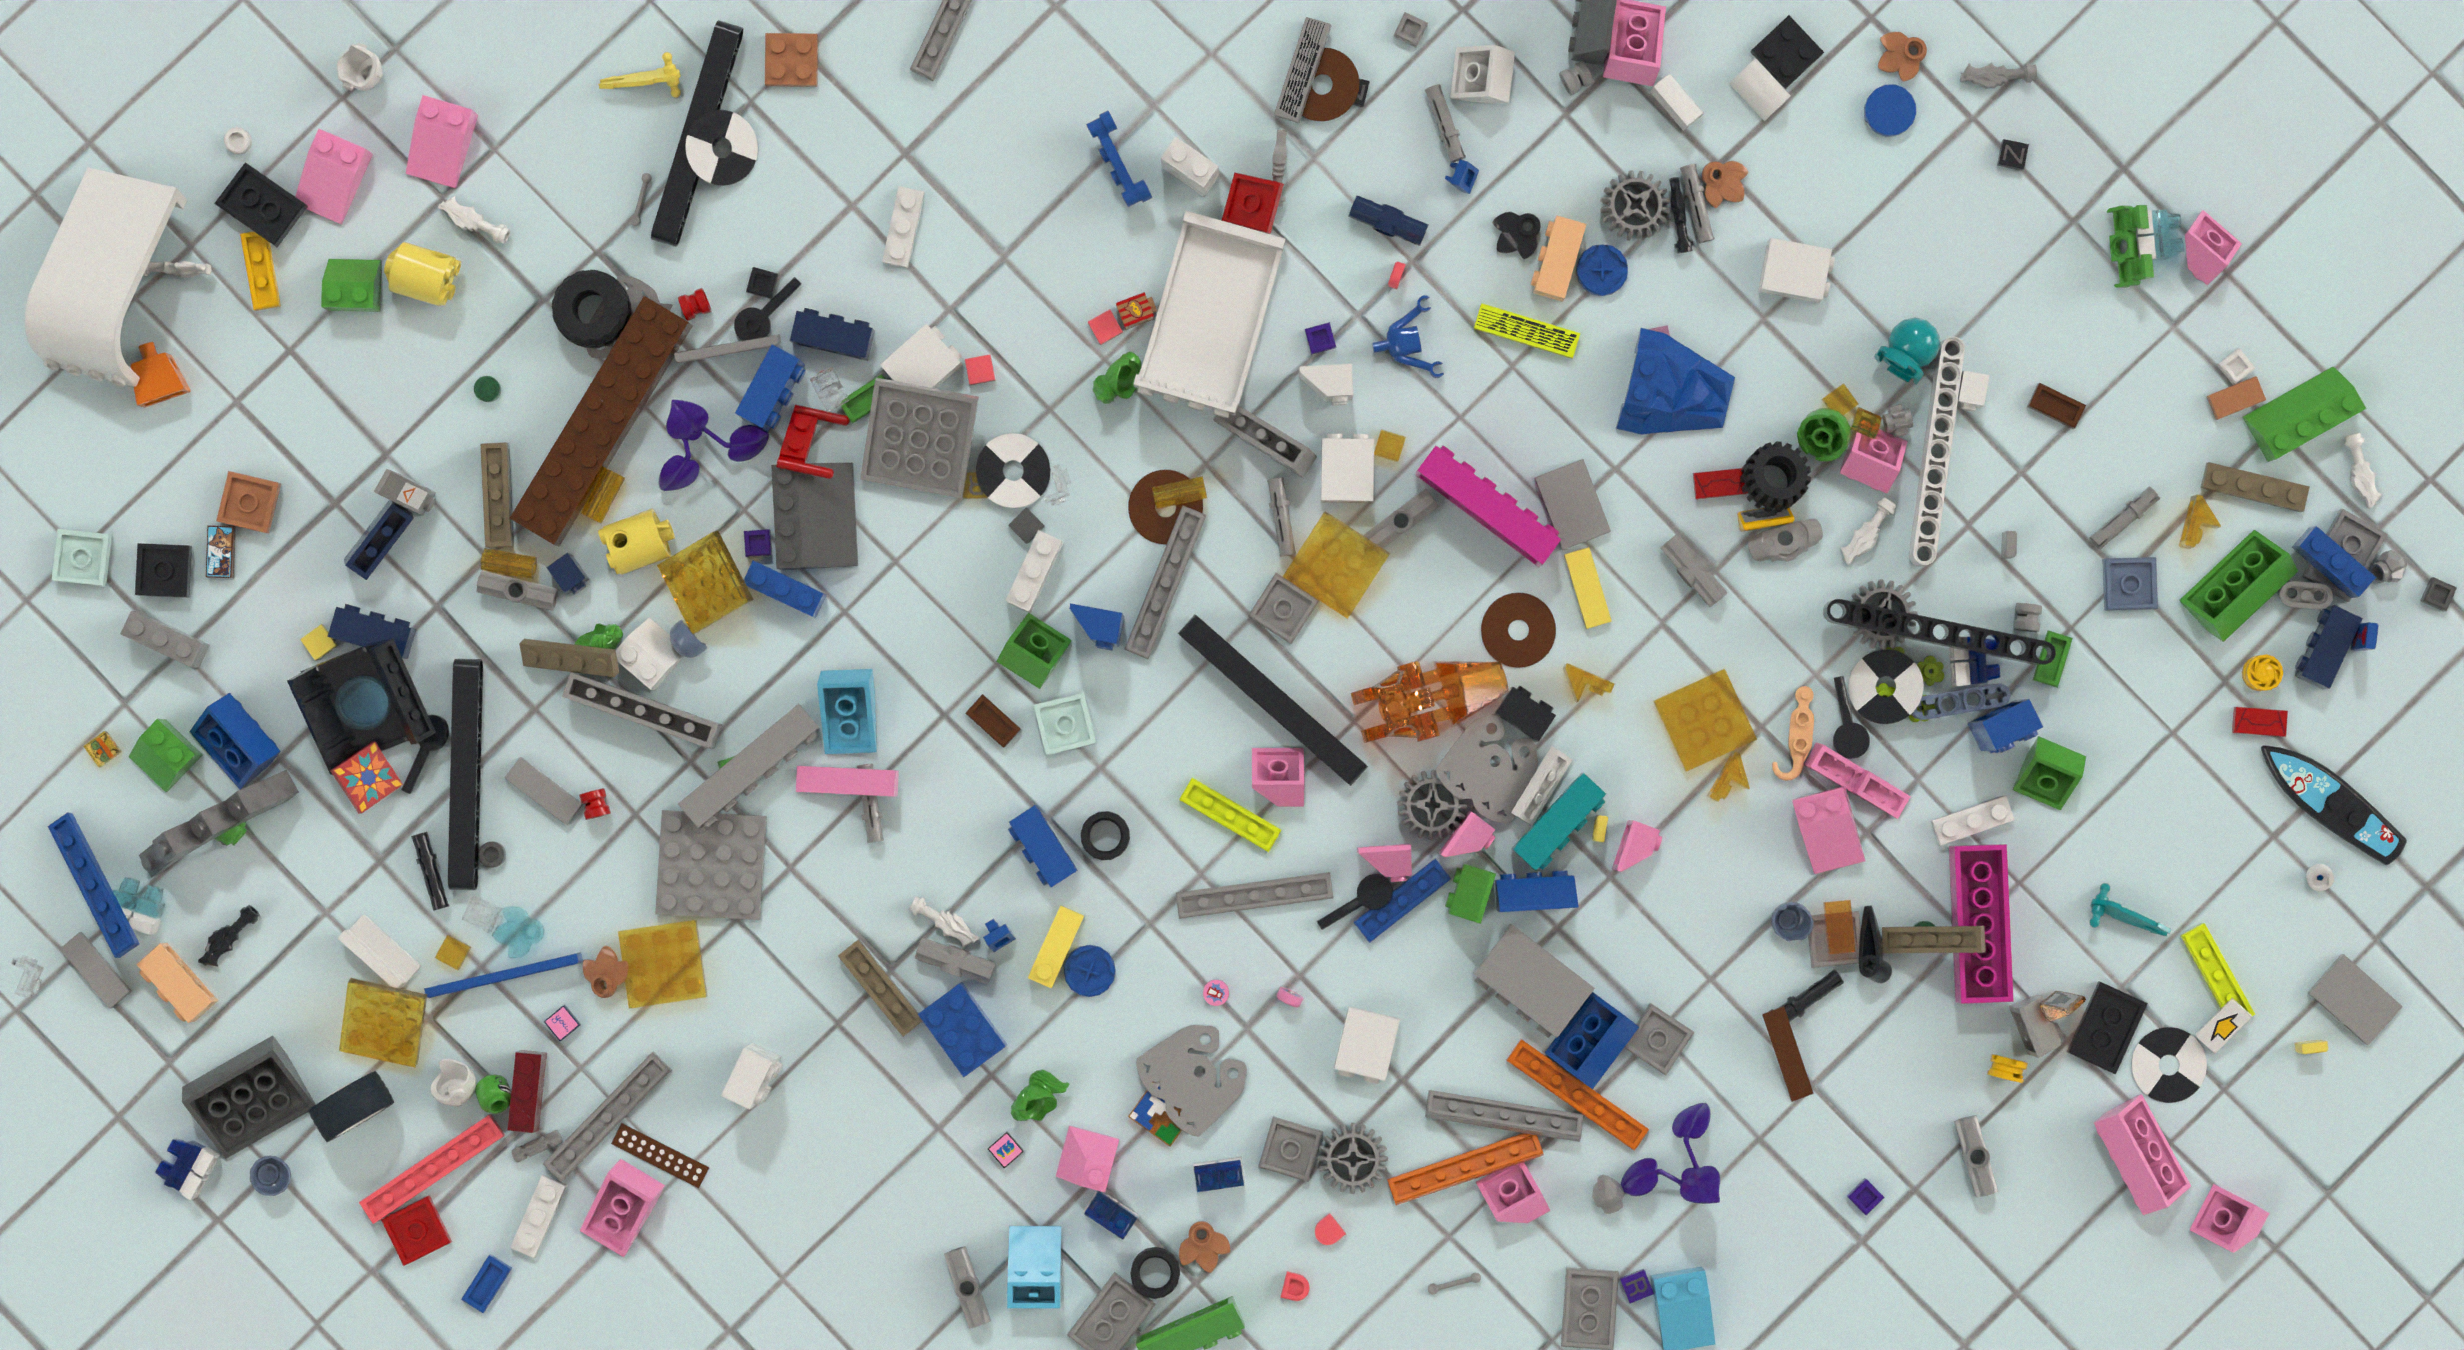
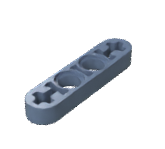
[1911,684,2011,720]

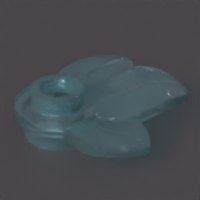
[492,906,544,958]

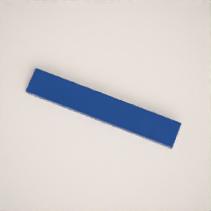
[47,812,140,958]
[424,952,583,998]

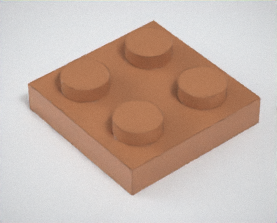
[765,33,818,87]
[216,471,281,534]

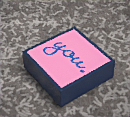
[544,1005,581,1042]

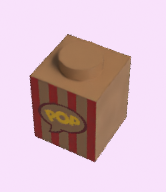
[1116,292,1157,330]

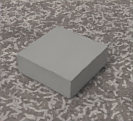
[1393,12,1428,47]
[2001,531,2017,559]

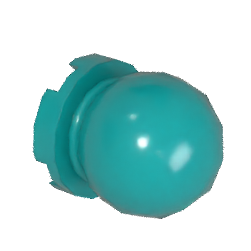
[1874,317,1940,385]

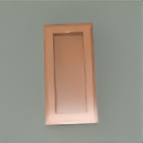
[2207,376,2266,420]

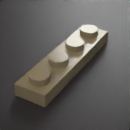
[480,442,513,548]
[2201,462,2310,512]
[519,639,619,677]
[1882,926,1985,953]
[838,939,922,1037]

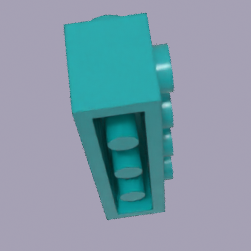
[1511,773,1606,871]

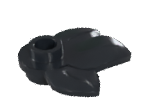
[1492,212,1541,259]

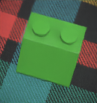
[321,259,381,312]
[996,613,1072,689]
[129,719,203,792]
[2013,736,2086,810]
[1445,863,1496,924]

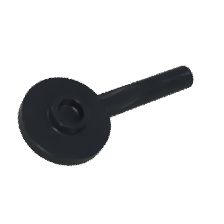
[734,277,802,341]
[1833,676,1870,759]
[401,715,449,794]
[1317,874,1393,930]

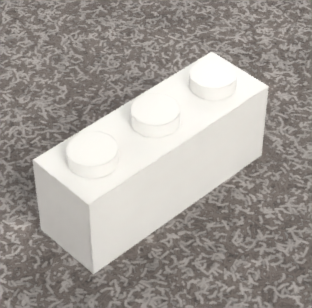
[1005,530,1063,613]

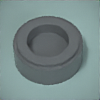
[478,842,506,868]

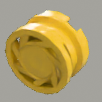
[2242,654,2283,691]
[1987,1054,2028,1083]

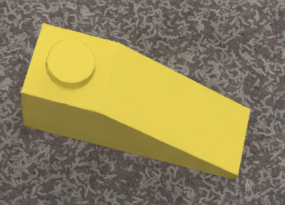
[1028,905,1084,988]

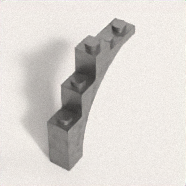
[139,770,299,878]

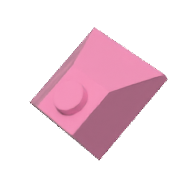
[2185,210,2242,285]
[1252,748,1304,807]
[1438,811,1495,857]
[1612,820,1662,872]
[1357,844,1412,882]
[1056,1126,1119,1192]
[1476,1162,1550,1223]
[2190,1184,2269,1253]

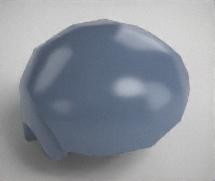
[670,620,707,658]
[1771,902,1814,941]
[250,1155,291,1196]

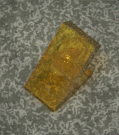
[2179,494,2221,549]
[1563,663,1615,703]
[1706,751,1750,802]

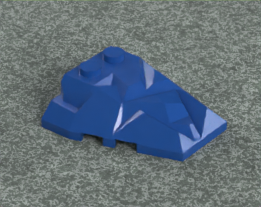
[1616,328,1735,435]

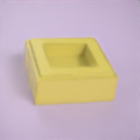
[300,624,338,661]
[1592,815,1608,842]
[2294,1040,2328,1054]

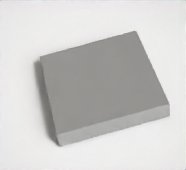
[1248,573,1319,644]
[1808,911,1861,968]
[1624,1003,1694,1075]
[1258,1116,1323,1182]

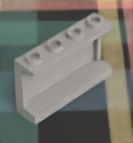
[1473,924,1595,1038]

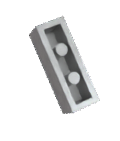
[120,611,210,668]

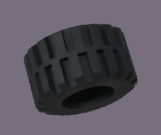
[1740,441,1811,512]

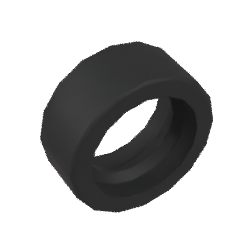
[1081,811,1130,860]
[1130,1247,1180,1299]

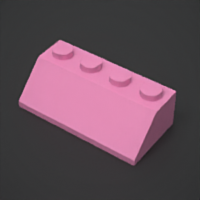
[2094,1094,2191,1215]

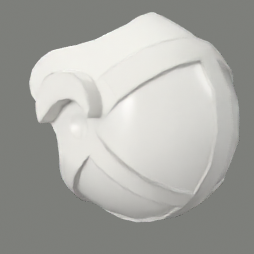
[337,43,383,91]
[431,1059,476,1107]

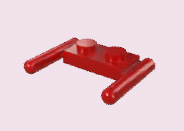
[776,404,850,479]

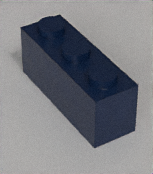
[790,308,875,361]
[344,500,414,580]
[327,604,417,659]
[2295,605,2363,689]

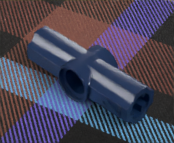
[1348,195,1429,246]

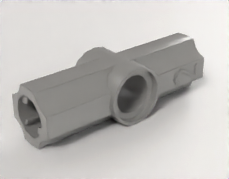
[1364,488,1439,553]
[1660,533,1727,607]
[476,570,559,611]
[915,937,996,985]
[1954,1115,1998,1197]
[944,1246,991,1329]

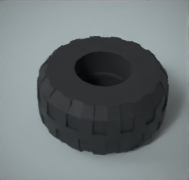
[551,269,632,349]

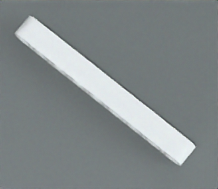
[1909,336,1965,567]

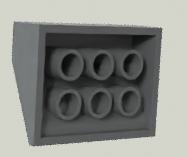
[1568,0,1617,65]
[771,463,858,570]
[182,1036,316,1159]

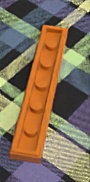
[1506,1039,1649,1151]
[1387,1133,1544,1205]

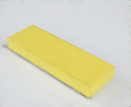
[1564,547,1612,629]

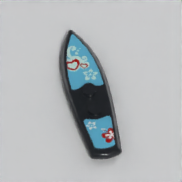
[2261,745,2407,865]

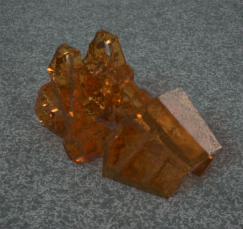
[1350,661,1509,743]

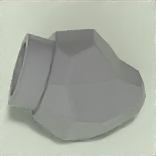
[2370,550,2408,583]
[1592,1175,1625,1214]

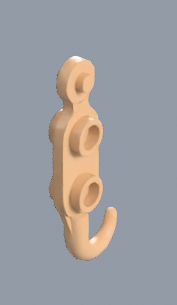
[1772,686,1814,781]

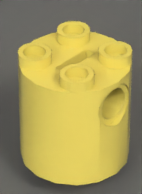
[384,242,461,306]
[598,508,675,575]

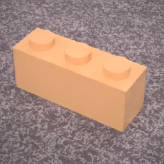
[1530,215,1586,302]
[136,943,219,1023]

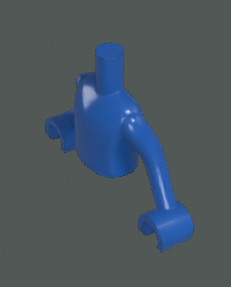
[1372,295,1444,378]

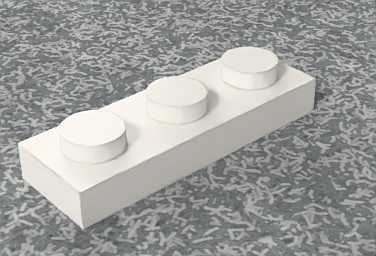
[882,186,925,268]
[1511,746,1573,826]
[1931,796,2015,845]
[510,1175,567,1258]

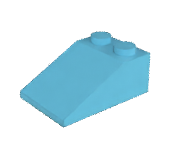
[817,669,877,754]
[1650,1267,1715,1350]

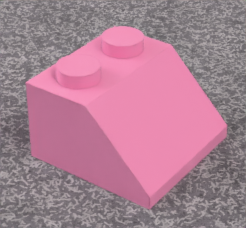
[1840,421,1908,493]

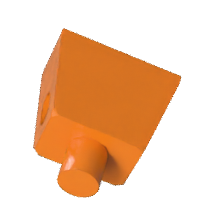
[131,342,191,408]

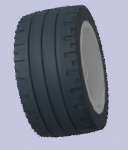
[308,1071,394,1142]

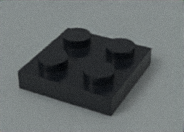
[1750,15,1824,89]
[135,543,192,598]

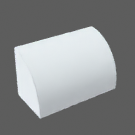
[1730,58,1791,121]
[1651,74,1704,131]

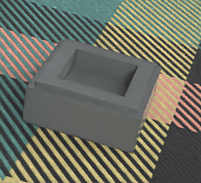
[1008,507,1045,544]
[2420,577,2457,612]

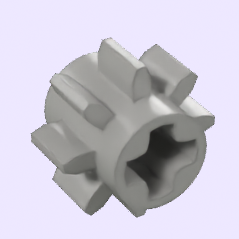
[1882,404,1913,437]

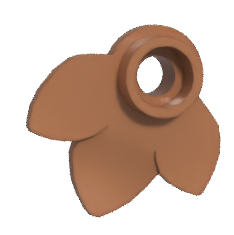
[1878,32,1927,82]
[1702,161,1748,208]
[583,946,629,998]
[1179,1221,1230,1273]

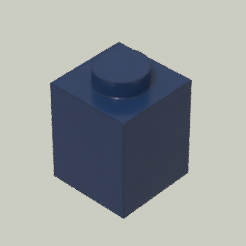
[546,552,589,595]

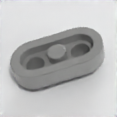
[2278,580,2333,609]

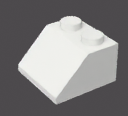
[1450,45,1515,104]
[1299,364,1353,406]
[616,617,684,690]

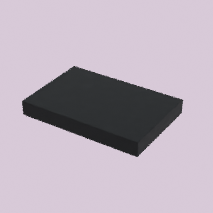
[214,162,308,247]
[2067,981,2148,1074]

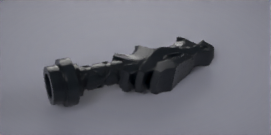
[1669,177,1694,254]
[198,905,260,967]

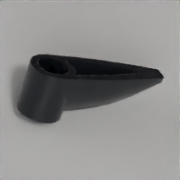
[1859,906,1892,984]

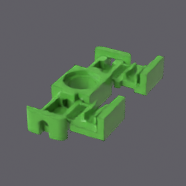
[2107,205,2154,288]

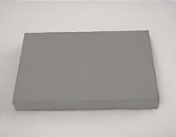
[1534,459,1611,550]
[2302,509,2388,602]
[2308,954,2403,1045]
[1561,1267,1619,1350]
[1067,1272,1156,1350]

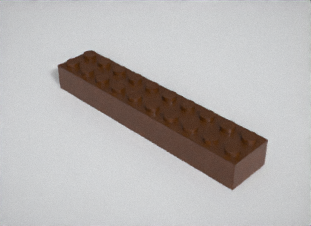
[510,296,693,547]

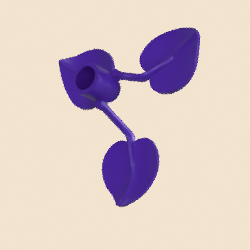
[658,400,769,491]
[1620,1103,1720,1204]

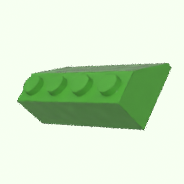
[2242,366,2367,462]
[2180,530,2298,642]
[1136,1296,1245,1350]

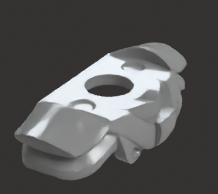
[1748,519,1823,562]

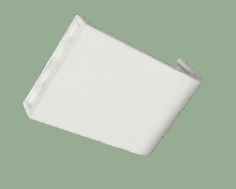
[25,168,187,387]
[1133,211,1286,418]

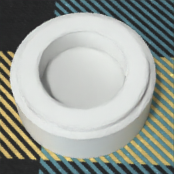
[224,127,252,155]

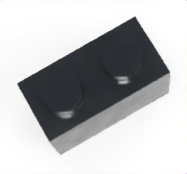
[1494,685,1556,742]

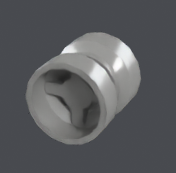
[1559,60,1594,95]
[2013,603,2042,632]

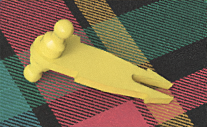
[598,52,681,98]

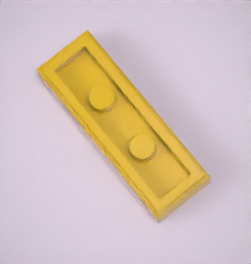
[240,231,281,311]

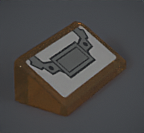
[2040,991,2086,1022]

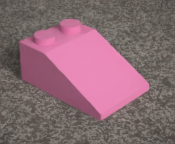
[1603,0,1666,86]
[406,95,478,189]
[295,129,373,225]
[1792,786,1865,874]
[580,1159,665,1257]

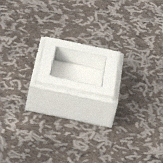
[2217,348,2255,385]

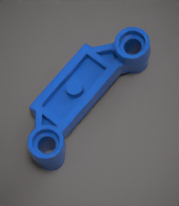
[1086,110,1152,207]

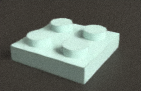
[52,529,112,586]
[1034,693,1096,755]

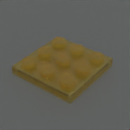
[1283,511,1390,619]
[657,530,754,634]
[1653,669,1757,772]
[618,920,708,1009]
[339,978,428,1068]

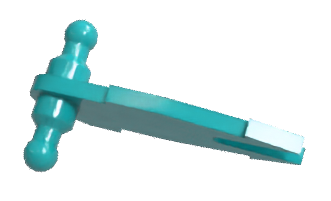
[2089,883,2171,937]

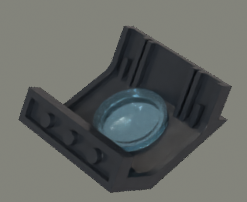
[287,638,436,775]

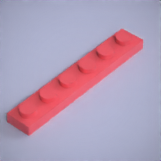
[359,1114,505,1224]

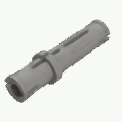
[1425,84,1466,163]
[1680,164,1715,243]
[1267,477,1296,557]
[2089,486,2160,550]
[857,763,884,843]

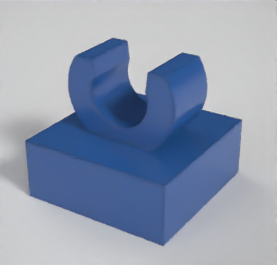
[1445,159,1479,194]
[983,919,1016,952]

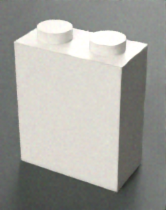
[1161,136,1219,197]
[1758,238,1835,303]
[880,324,962,389]
[1321,434,1374,503]
[1334,1006,1400,1084]

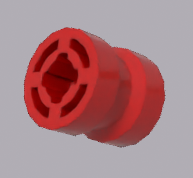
[678,288,712,321]
[579,788,611,820]

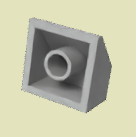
[2009,995,2063,1058]

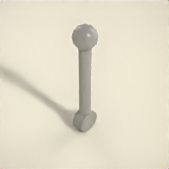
[630,173,652,226]
[1428,1273,1481,1295]

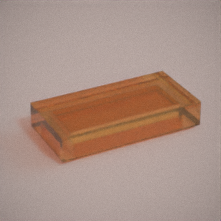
[1823,900,1856,954]

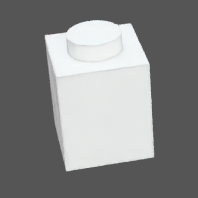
[1957,371,1990,411]

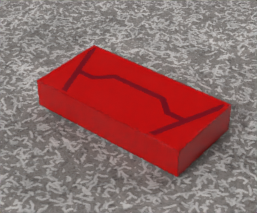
[1693,468,1748,499]
[2232,707,2288,737]

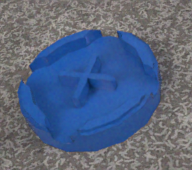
[1864,84,1916,137]
[1576,244,1628,296]
[1064,945,1116,997]

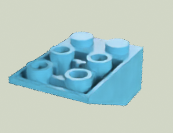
[1007,1226,1062,1308]

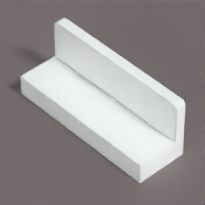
[338,915,421,991]

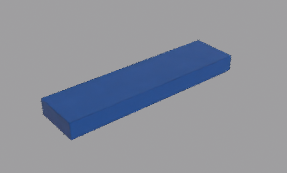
[1354,858,1451,943]

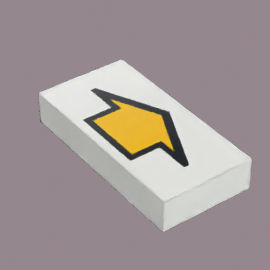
[2195,998,2252,1053]

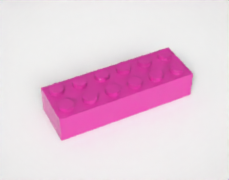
[1415,445,1562,567]
[1949,844,2014,1004]

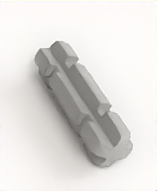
[512,1130,562,1162]

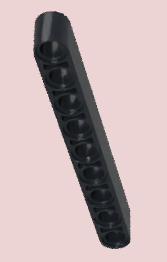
[651,20,744,247]
[1823,599,2056,665]
[1178,614,1368,786]
[448,659,483,890]

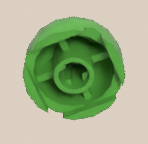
[1797,408,1851,461]

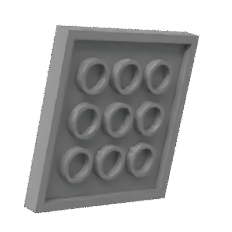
[860,378,979,498]
[655,810,767,920]

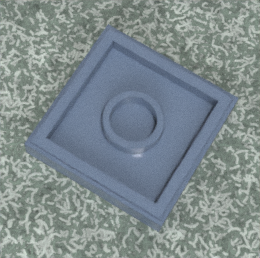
[2102,557,2158,611]

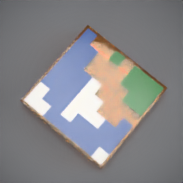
[1128,1081,1188,1147]

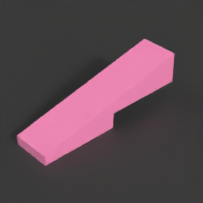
[1803,742,1911,819]
[796,766,899,797]

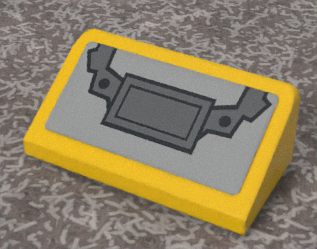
[1737,508,1795,532]

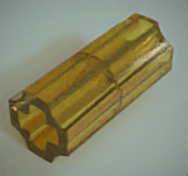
[581,467,625,524]
[1152,476,1207,509]
[481,548,537,579]

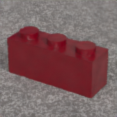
[507,1050,547,1133]

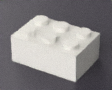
[721,1043,783,1110]

